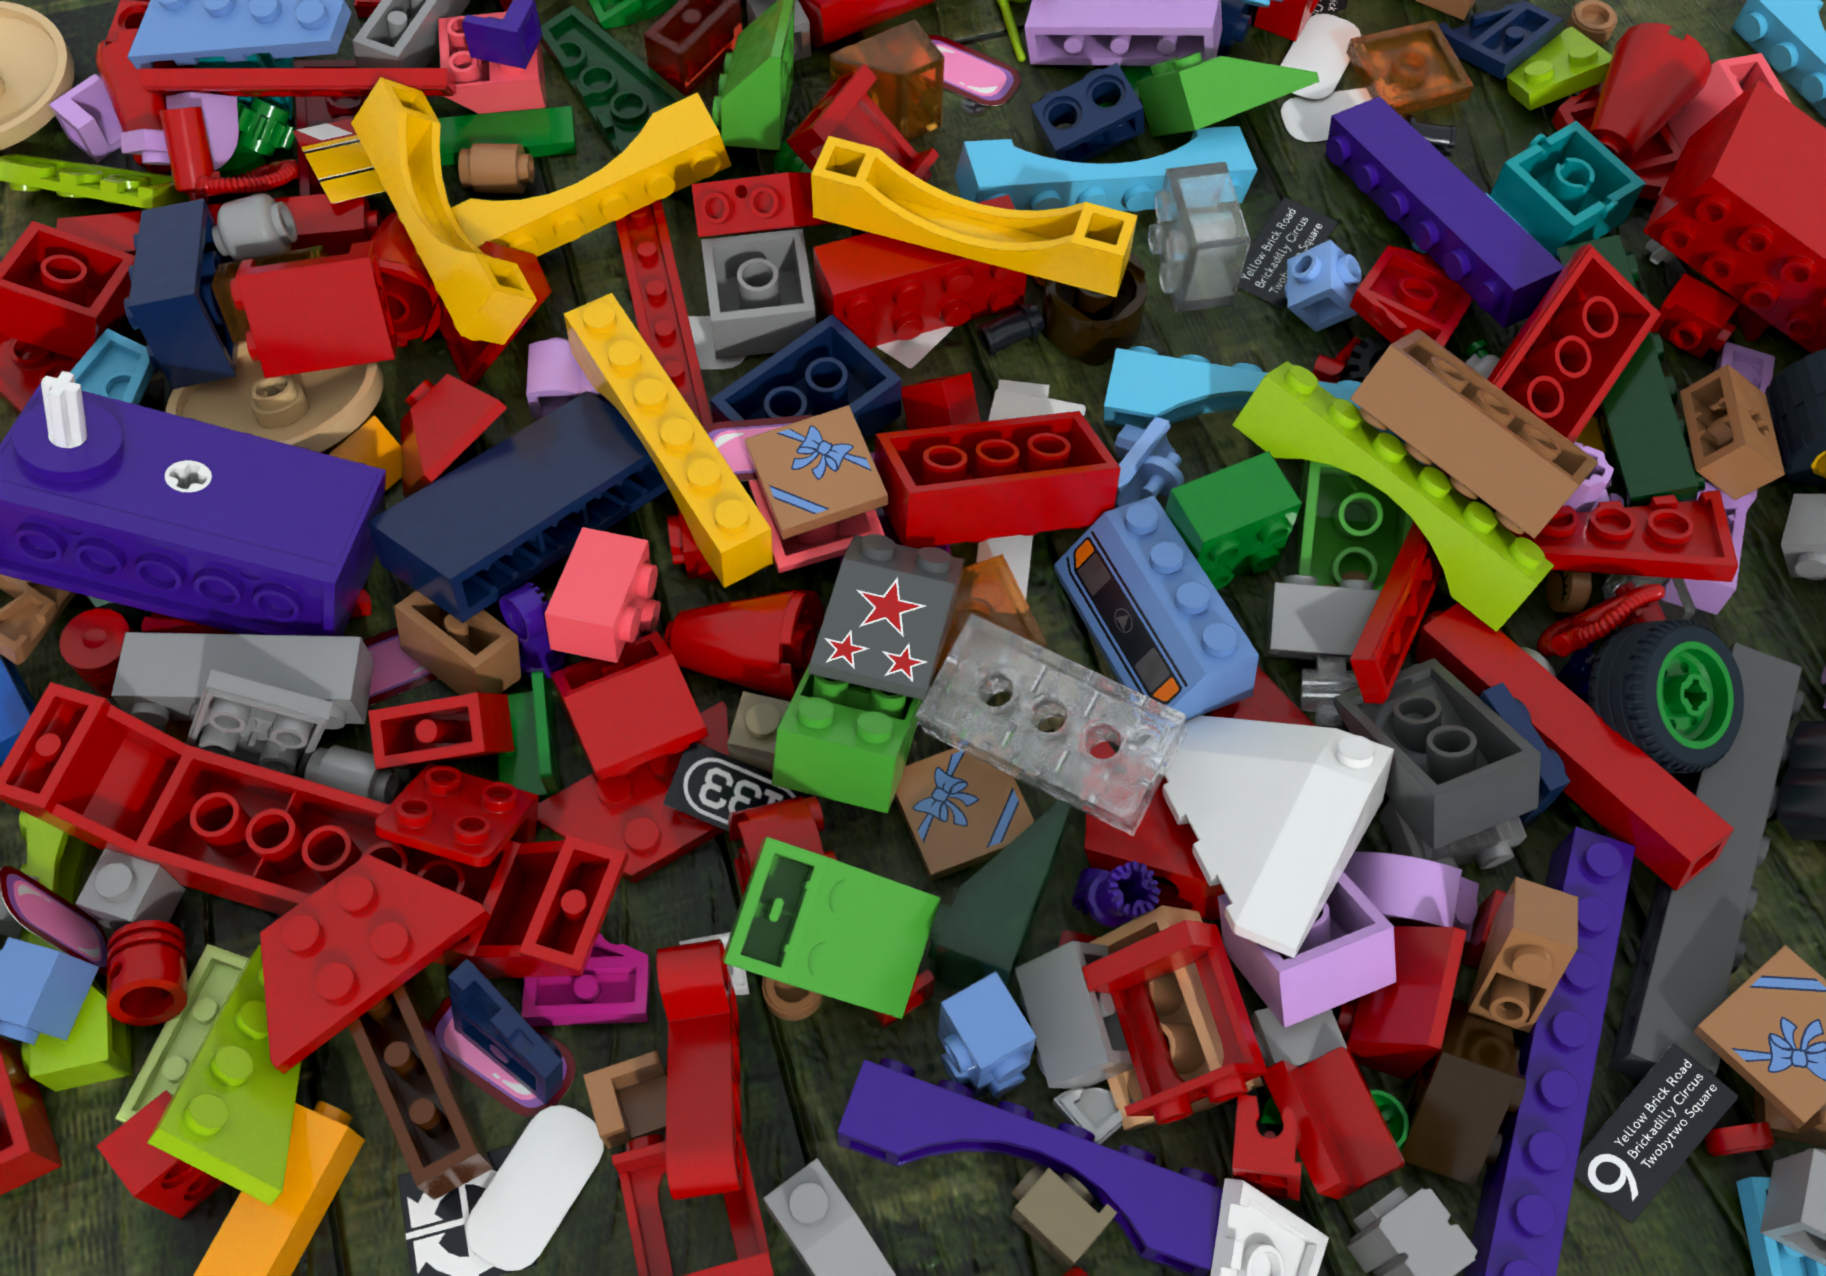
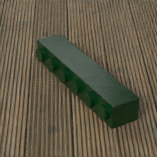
[1556,234,1705,508]

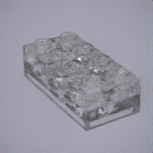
[915,613,1187,836]

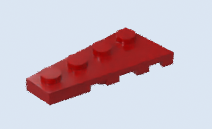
[1498,490,1738,582]

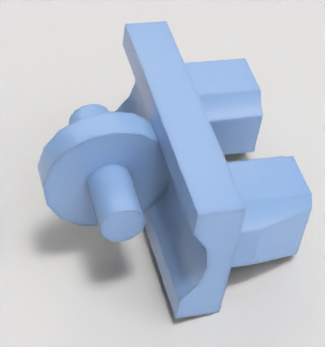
[1114,417,1185,509]

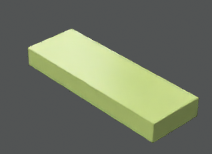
[115,944,249,1123]

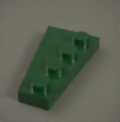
[540,5,687,156]

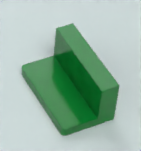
[497,671,562,803]

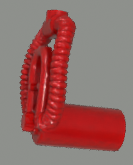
[159,106,299,203]
[1536,582,1667,657]

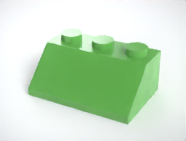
[712,0,795,150]

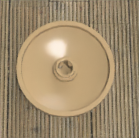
[0,1,75,150]
[165,337,384,453]

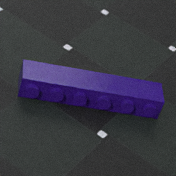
[1325,96,1564,328]

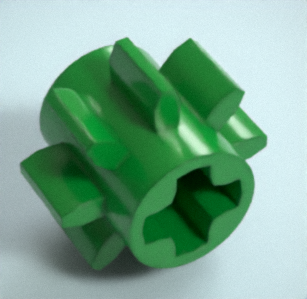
[237,97,297,157]

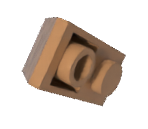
[1468,877,1578,1033]

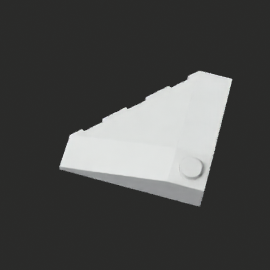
[1141,715,1394,958]

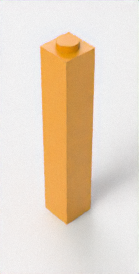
[193,1101,365,1276]

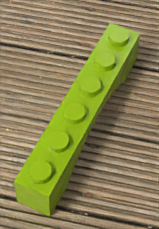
[1232,361,1554,632]
[19,810,132,1092]

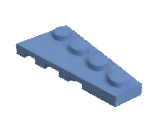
[127,0,352,70]

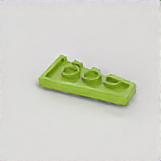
[0,154,190,209]
[147,945,301,1206]

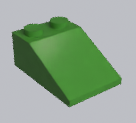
[1136,52,1320,137]
[1295,460,1413,590]

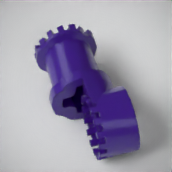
[499,582,566,679]
[1071,861,1161,928]

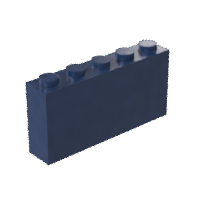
[367,391,669,623]

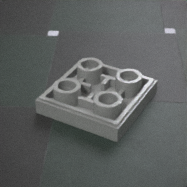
[185,669,333,777]

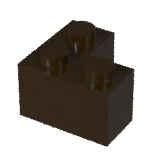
[1399,998,1526,1186]

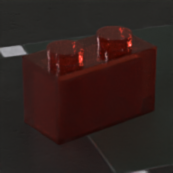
[643,0,743,97]

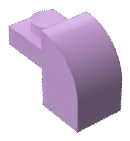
[120,92,239,177]
[1343,851,1479,942]

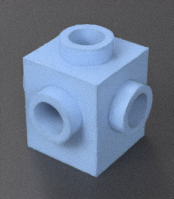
[1285,239,1362,332]

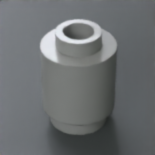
[304,745,399,804]

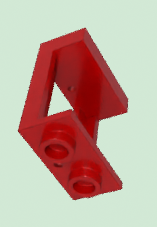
[1081,920,1268,1125]
[611,1133,775,1276]

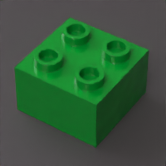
[1165,451,1302,590]

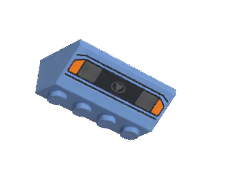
[1054,495,1259,734]

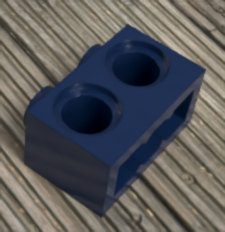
[1030,63,1145,163]

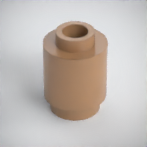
[458,143,535,194]

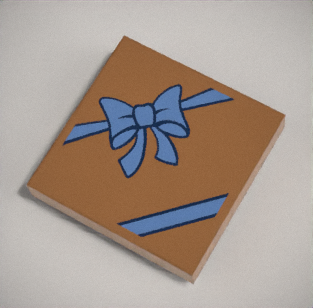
[745,405,888,540]
[894,733,1040,882]
[1693,945,1826,1129]

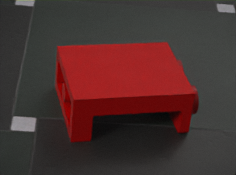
[786,63,939,183]
[230,241,399,378]

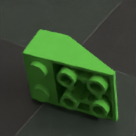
[772,663,924,814]
[722,837,941,1019]

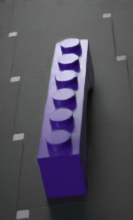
[837,1058,1223,1276]

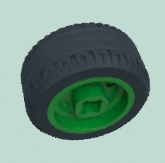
[1588,619,1744,773]

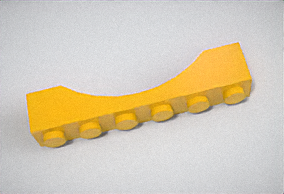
[351,77,537,345]
[451,92,732,257]
[811,136,1138,297]
[564,293,773,588]

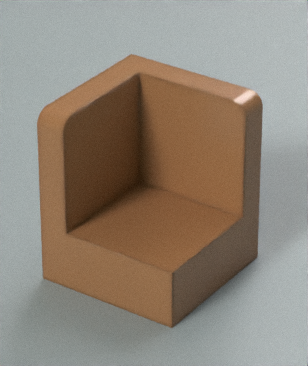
[583,1051,667,1149]

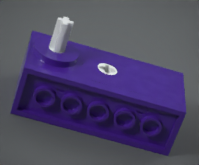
[0,371,386,636]

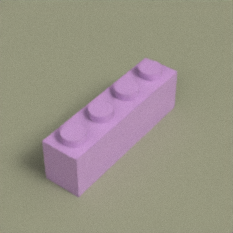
[1024,0,1222,66]

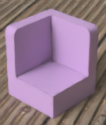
[49,74,123,163]

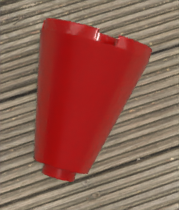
[1588,23,1712,162]
[95,28,194,174]
[369,211,443,347]
[664,589,825,702]

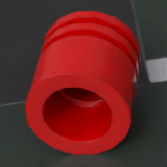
[59,608,135,698]
[106,920,187,1026]

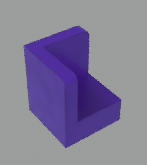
[462,0,542,69]

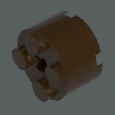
[1041,253,1148,366]

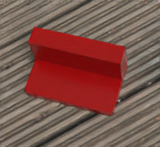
[1262,1047,1405,1200]

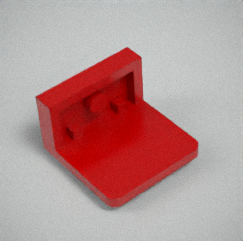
[375,763,539,867]

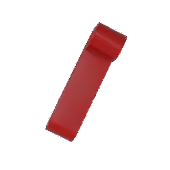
[656,939,743,1201]

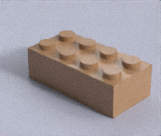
[1350,329,1598,539]

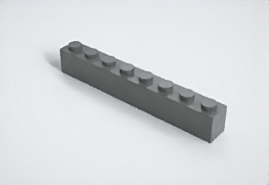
[1608,642,1804,1082]

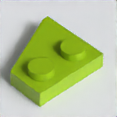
[1507,26,1612,111]

